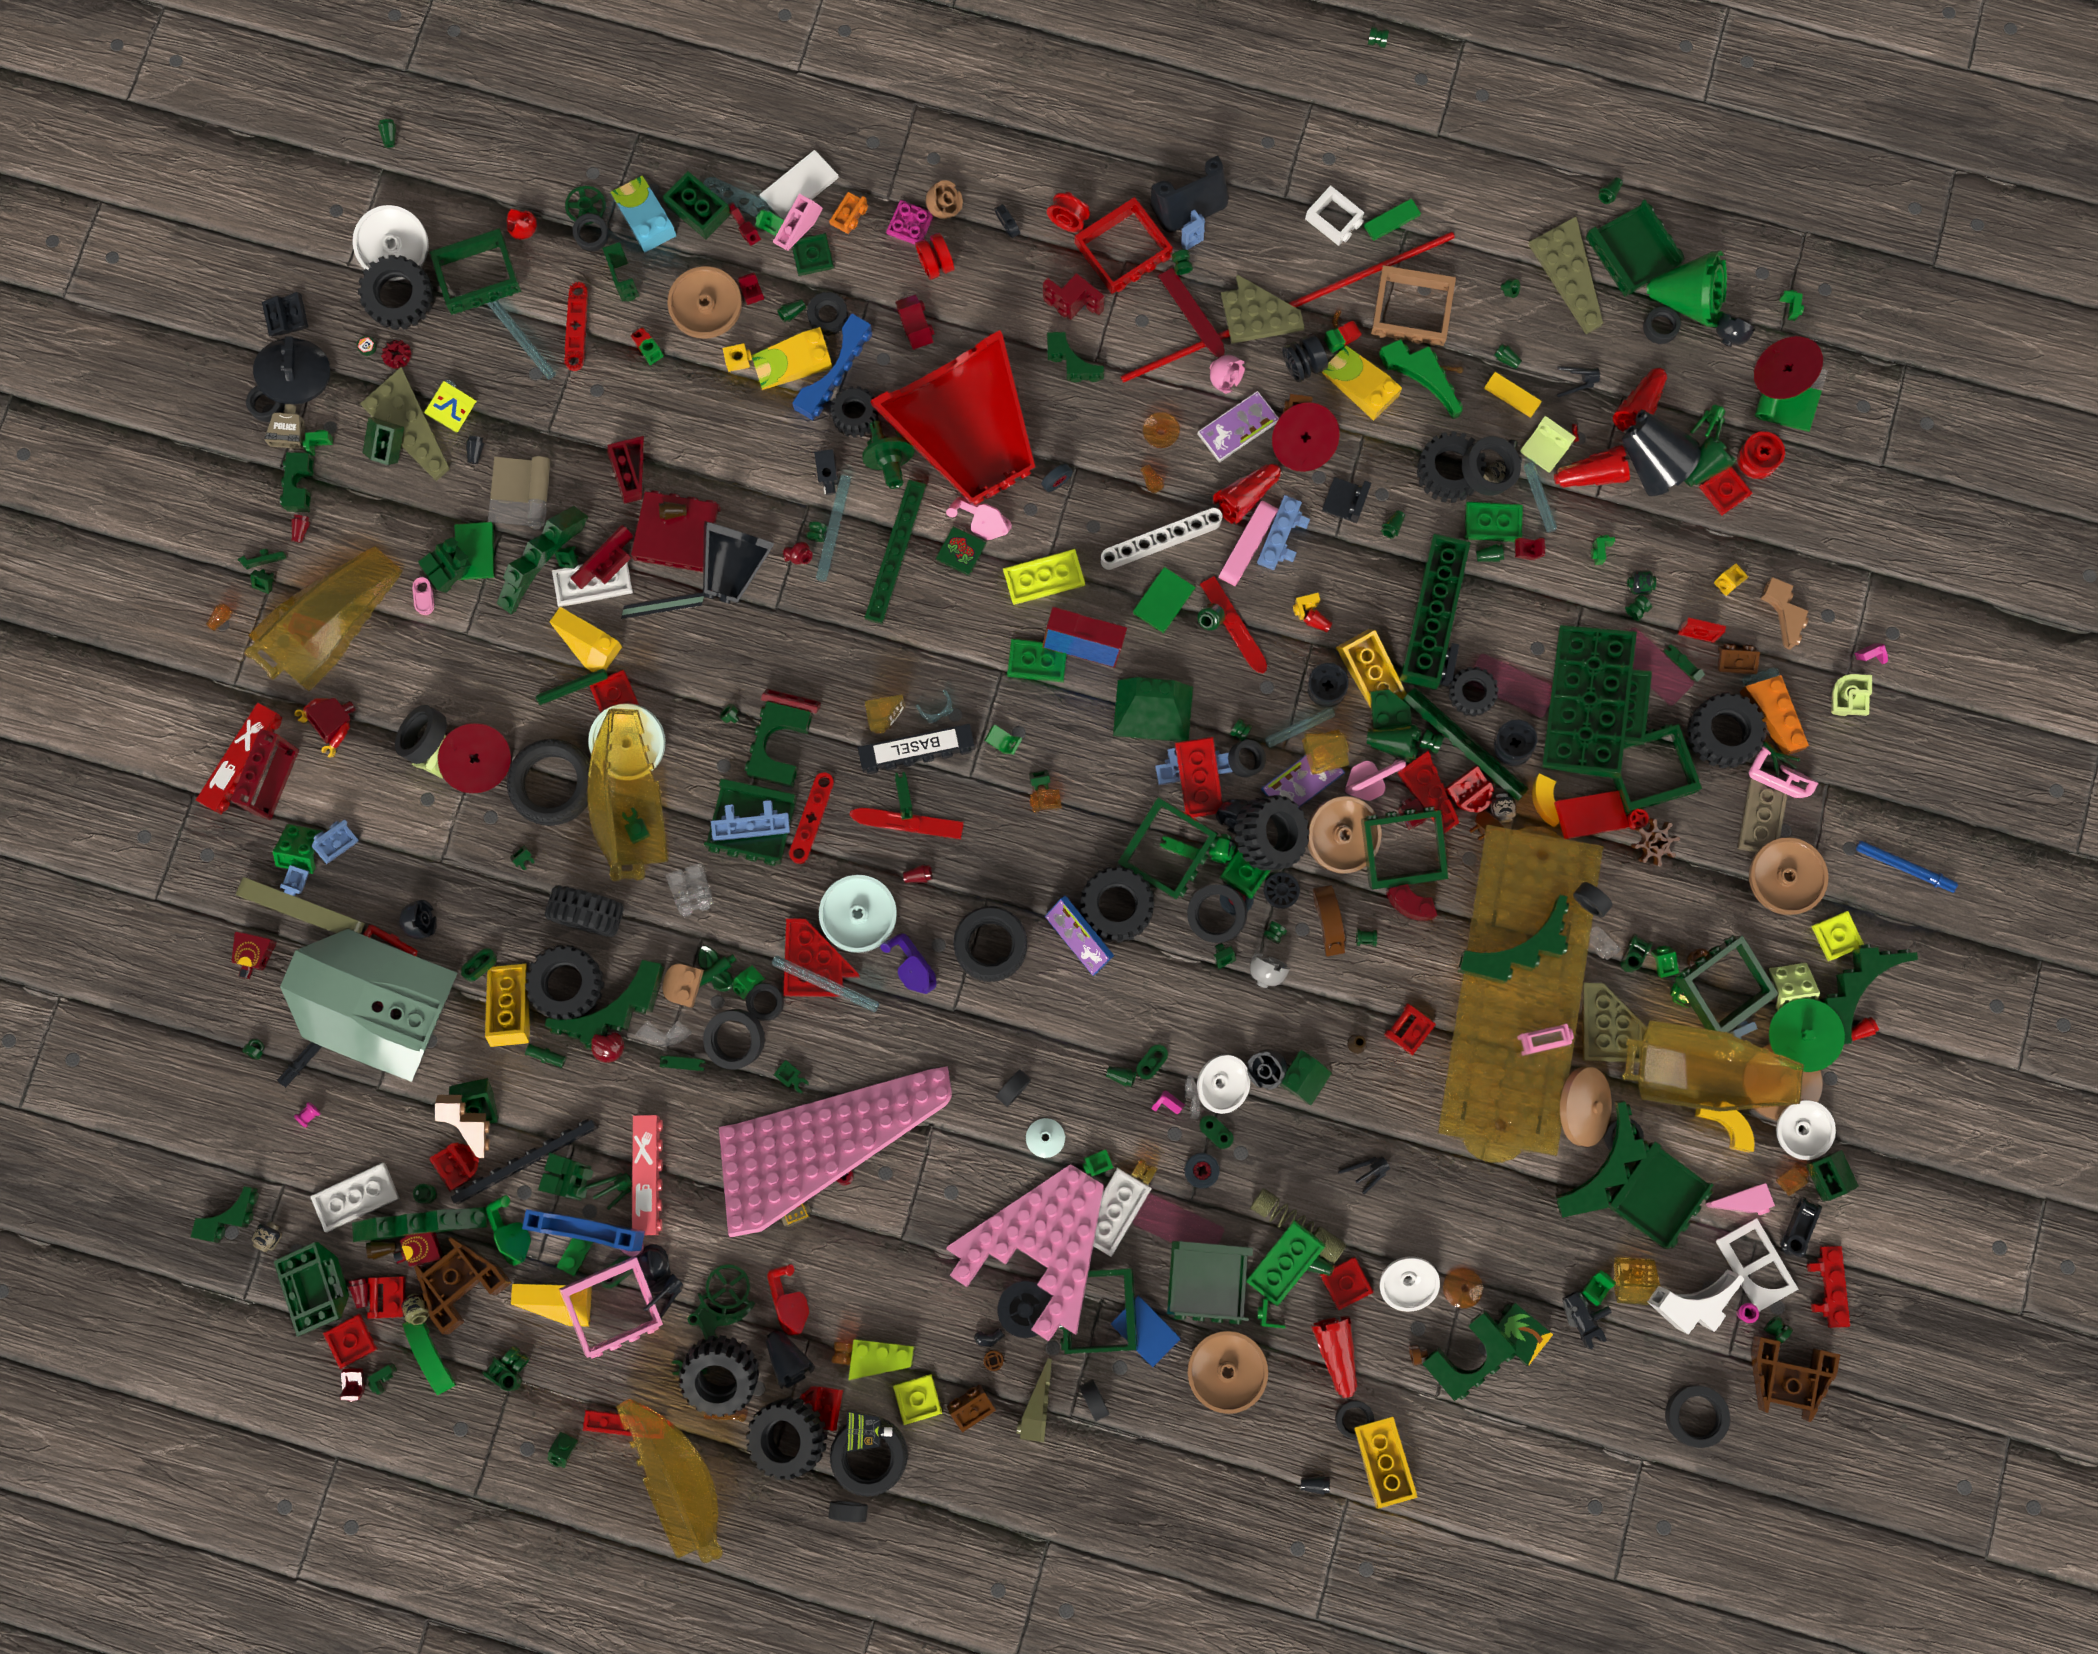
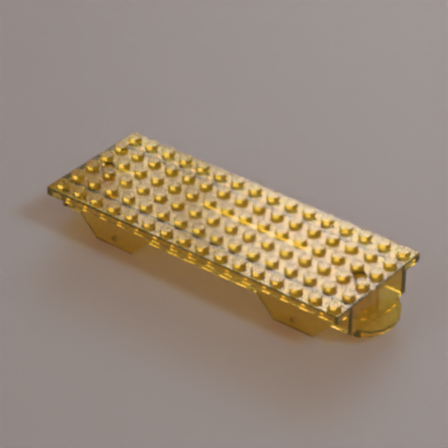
[1437,825,1603,1163]

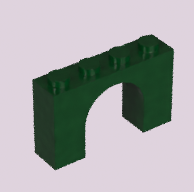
[745,701,813,788]
[1422,1309,1517,1401]

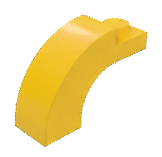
[1532,773,1559,827]
[1695,1104,1754,1153]

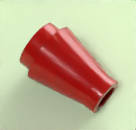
[1303,608,1332,633]
[1851,1017,1879,1041]

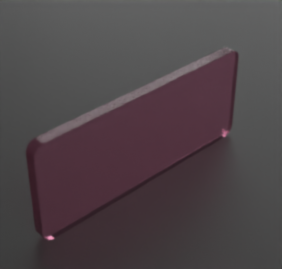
[1629,627,1694,706]
[1468,653,1552,717]
[1133,1193,1224,1245]

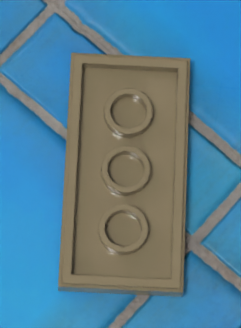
[1737,777,1788,853]

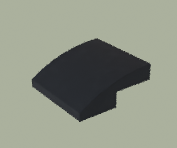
[262,292,308,337]

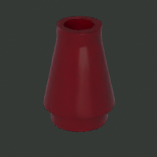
[291,514,310,543]
[903,864,933,883]
[348,1277,368,1308]

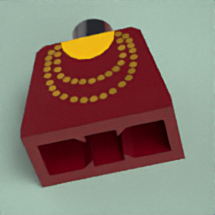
[231,931,277,979]
[393,1232,444,1267]

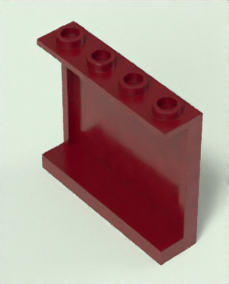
[631,490,721,572]

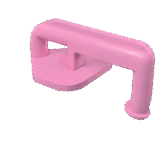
[946,497,1012,540]
[1749,746,1818,798]
[1345,759,1406,801]

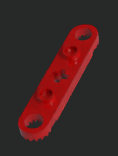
[564,282,588,371]
[789,772,834,864]

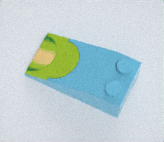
[610,176,676,253]

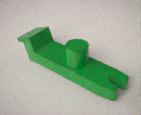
[1160,836,1201,860]

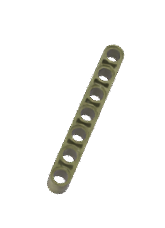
[235,877,365,934]

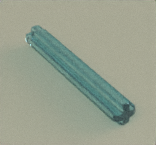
[1524,462,1557,533]
[1265,707,1335,747]

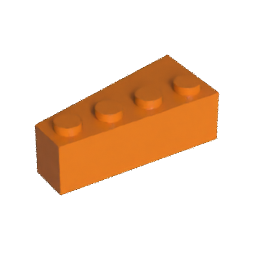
[1740,675,1809,755]

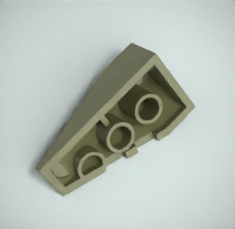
[1017,1358,1052,1442]

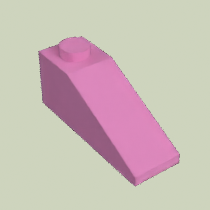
[773,194,823,251]
[1706,1183,1775,1215]

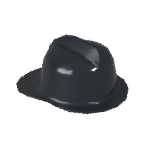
[637,1244,671,1292]

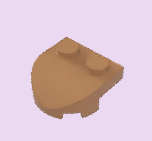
[662,964,704,1008]

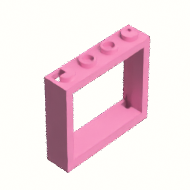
[559,1257,663,1359]

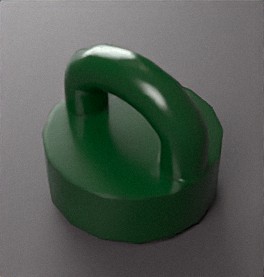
[242,1039,264,1060]

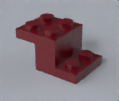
[1043,273,1105,320]

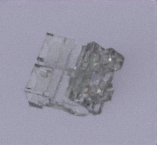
[665,863,713,917]

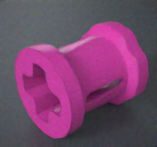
[294,1102,321,1128]

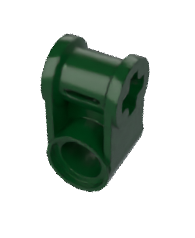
[1621,934,1653,973]
[482,1356,522,1391]

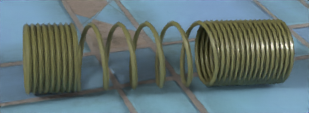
[1250,1188,1346,1264]

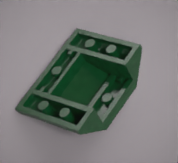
[1113,677,1193,742]
[274,1242,349,1337]

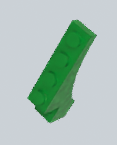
[1379,339,1463,419]

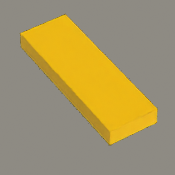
[1484,372,1542,418]

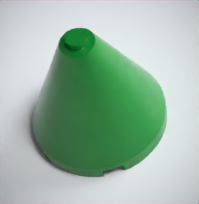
[1646,251,1727,327]

